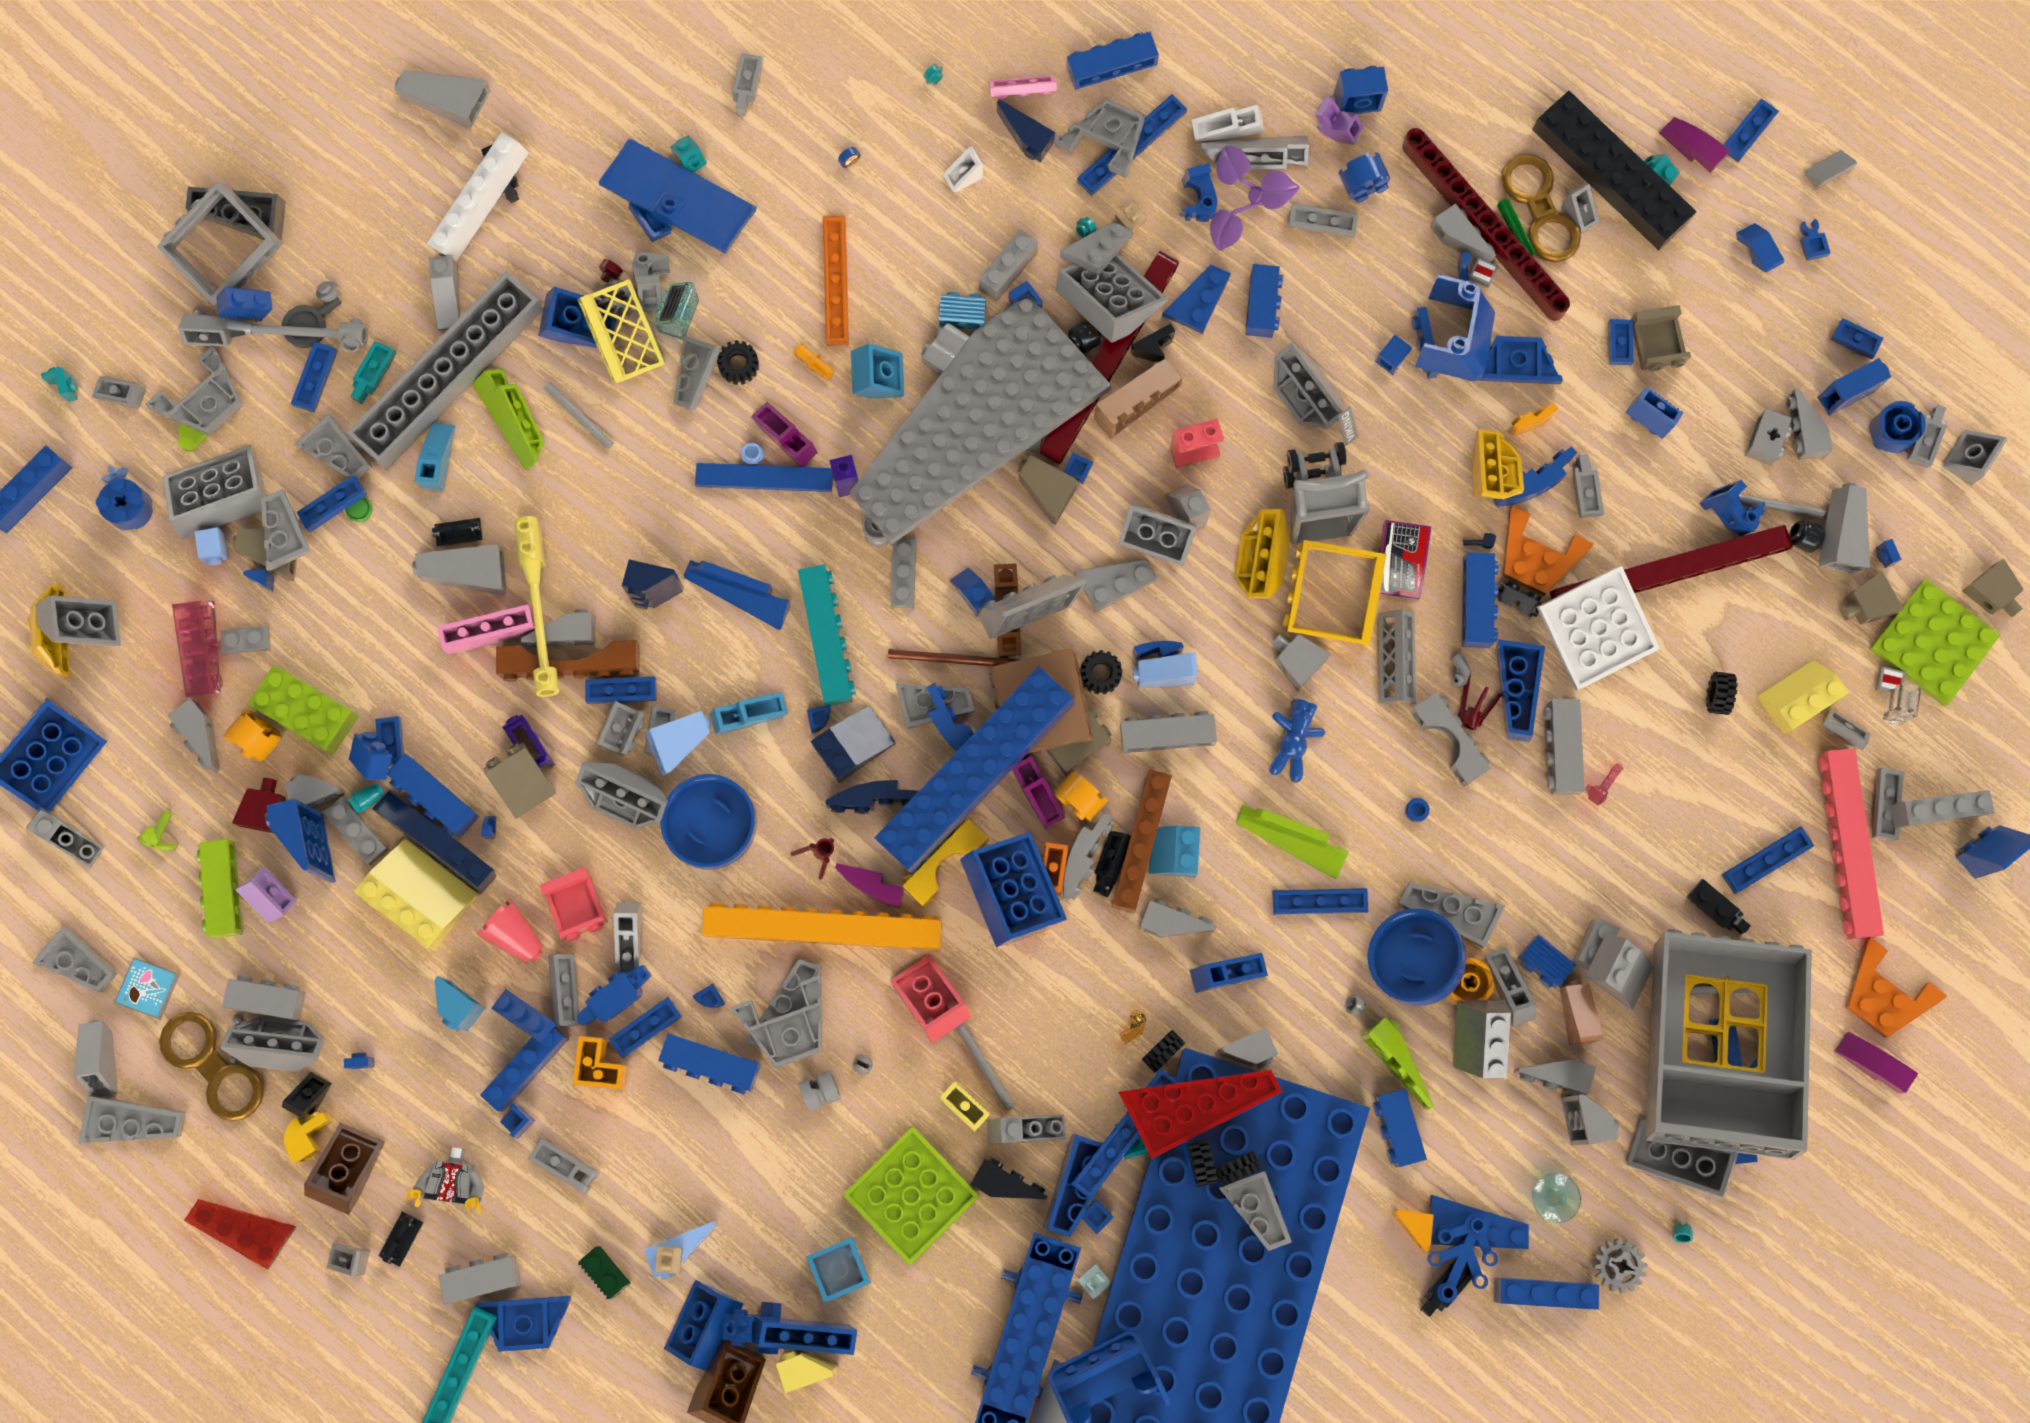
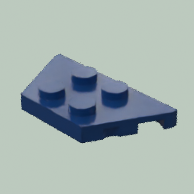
[1477,336,1563,384]
[475,1296,571,1352]

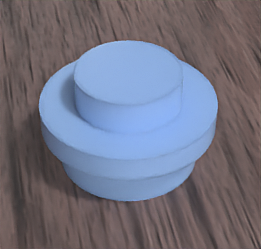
[741,443,764,465]

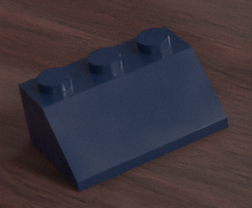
[621,559,684,609]

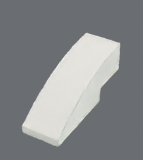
[1192,105,1265,142]

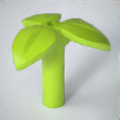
[137,811,178,851]

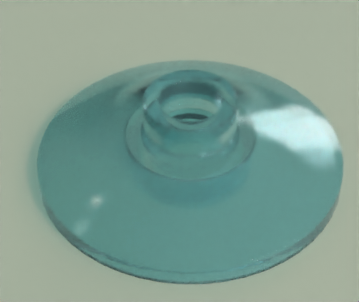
[1532,1174,1581,1223]

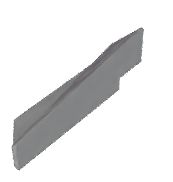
[1201,136,1309,169]

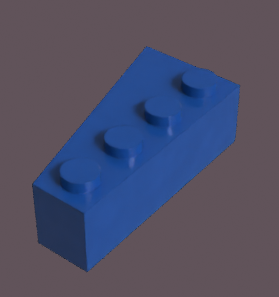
[1043,1134,1103,1237]

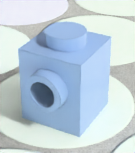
[194,527,229,565]

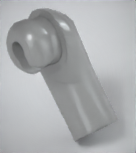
[1451,653,1471,688]

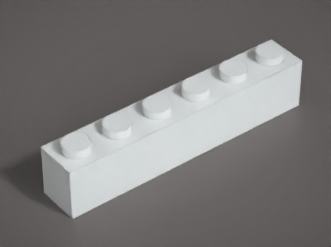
[427,132,529,262]

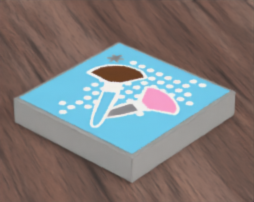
[114,958,180,1019]

